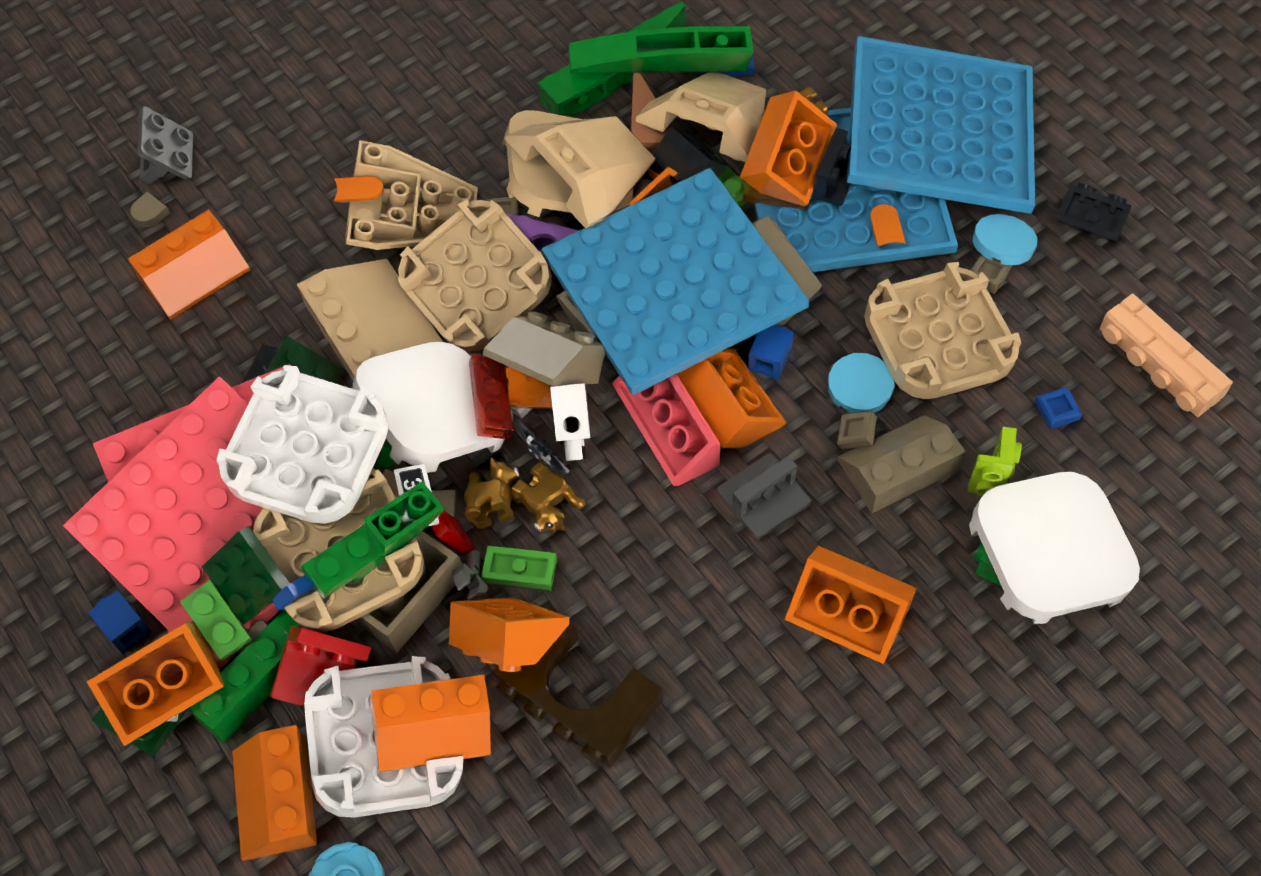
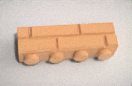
[1100,293,1233,417]

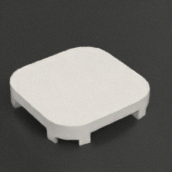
[352,342,513,473]
[216,365,388,524]
[969,472,1140,624]
[304,656,463,817]

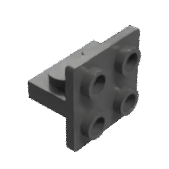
[137,106,193,185]
[717,453,811,540]

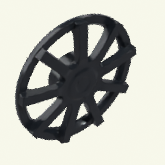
[512,416,570,477]

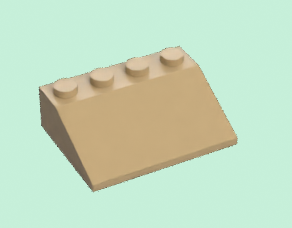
[297,259,443,380]

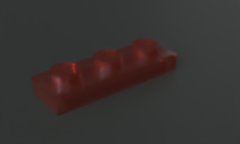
[469,353,514,440]

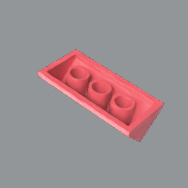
[612,374,720,486]

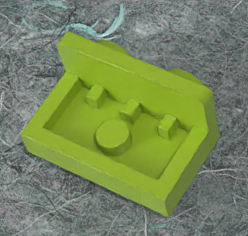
[968,427,1022,497]

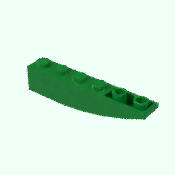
[538,1,686,117]
[568,26,753,73]
[188,609,325,744]

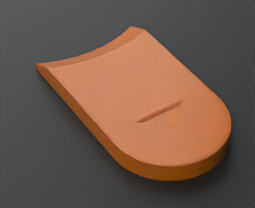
[334,176,384,203]
[870,204,906,247]

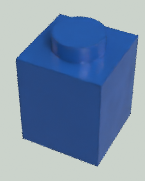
[748,324,794,380]
[88,590,152,654]

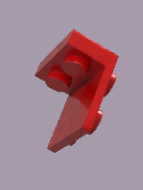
[270,626,371,706]

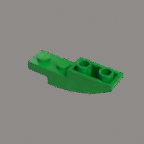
[302,481,444,599]

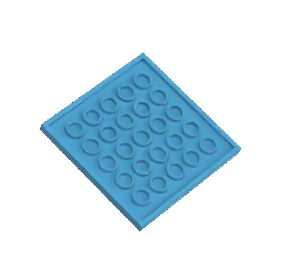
[847,36,1035,214]
[744,108,958,272]
[542,168,809,396]

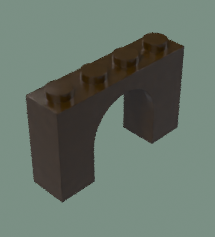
[493,606,663,769]

